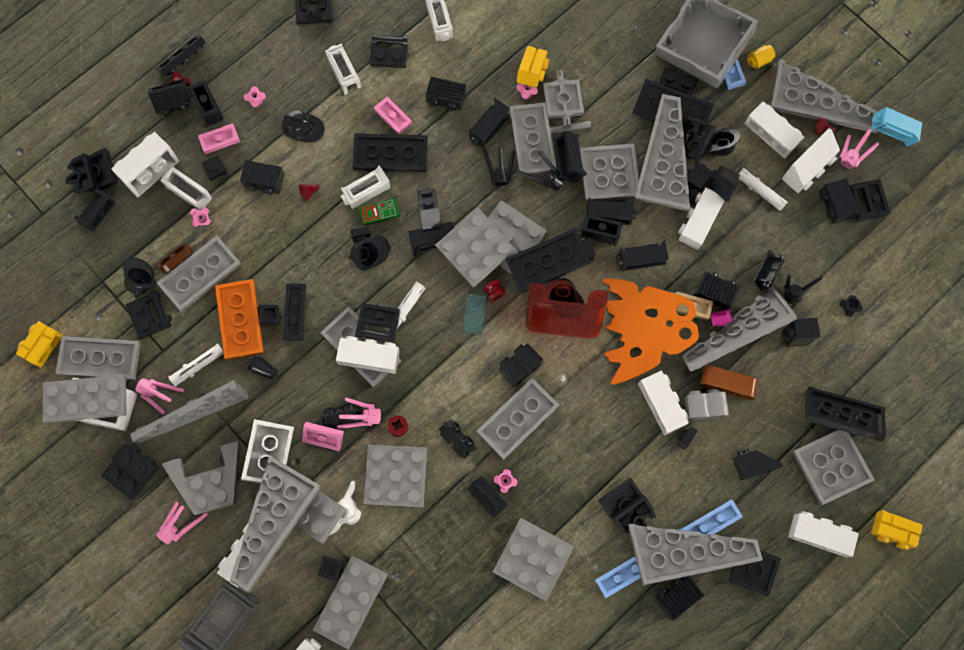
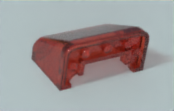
[525,283,608,339]

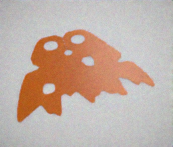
[602,279,699,385]

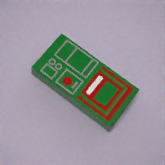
[359,198,400,226]

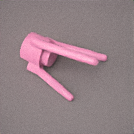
[839,129,879,169]
[136,378,184,415]
[337,398,381,429]
[156,502,208,544]

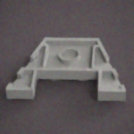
[162,441,240,516]

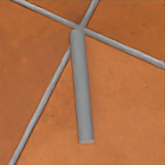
[550,121,591,134]

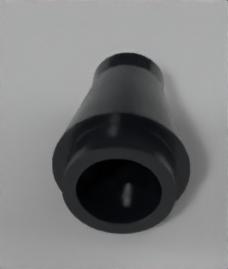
[247,355,278,380]

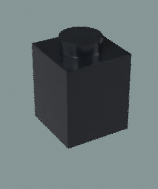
[687,162,713,193]

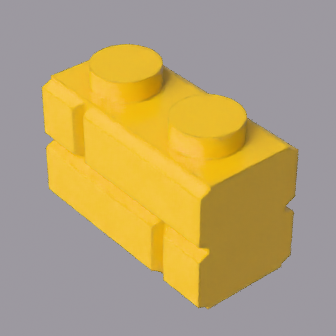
[517,46,549,88]
[16,321,63,368]
[871,510,923,550]

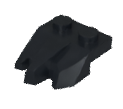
[65,148,118,193]
[598,477,656,535]

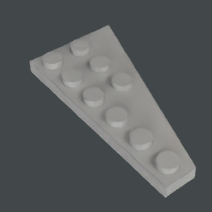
[635,94,690,211]
[682,285,797,372]
[130,380,249,444]
[230,455,321,593]

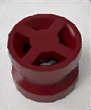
[482,279,506,302]
[388,415,408,437]

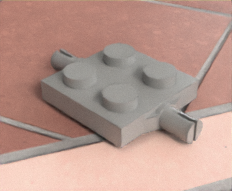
[543,70,584,128]

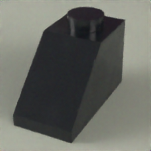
[709,166,740,202]
[733,449,783,481]

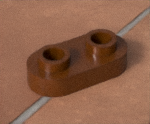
[157,243,192,273]

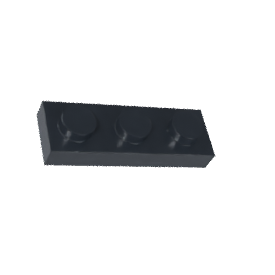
[155,35,206,76]
[283,283,307,341]

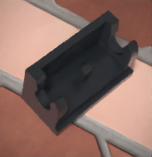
[74,188,116,232]

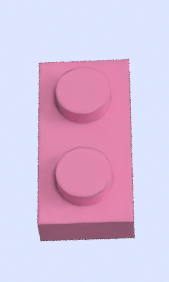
[374,97,412,134]
[198,123,240,154]
[302,422,344,451]

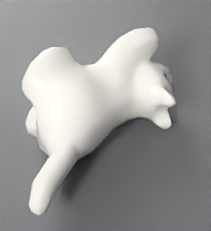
[330,481,361,535]

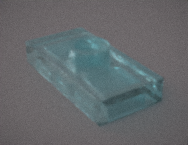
[463,294,486,334]

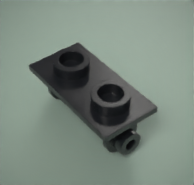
[753,250,785,291]
[319,403,361,428]
[439,420,477,459]
[467,476,508,519]

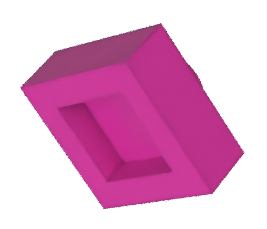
[710,309,732,327]

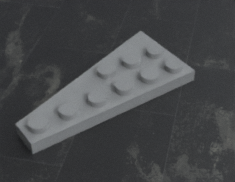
[770,58,878,133]
[628,524,763,586]

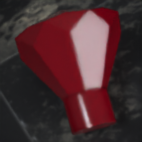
[170,71,191,86]
[814,117,835,135]
[298,183,319,201]

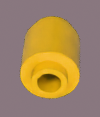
[747,45,775,69]

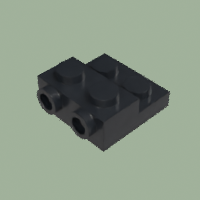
[101,443,159,500]

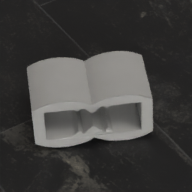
[684,389,729,421]

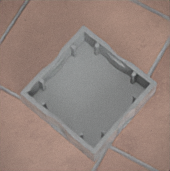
[656,0,758,89]

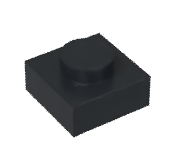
[202,155,227,181]
[350,226,371,243]
[258,304,280,325]
[678,426,698,449]
[318,556,344,581]

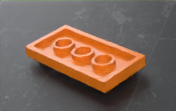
[215,279,264,360]

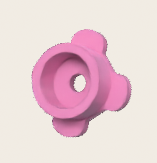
[517,84,538,99]
[244,87,266,107]
[190,207,211,227]
[494,469,517,493]

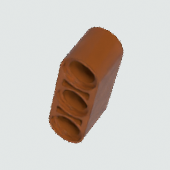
[700,365,759,400]

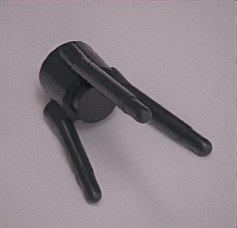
[483,147,515,186]
[516,150,564,191]
[783,274,823,304]

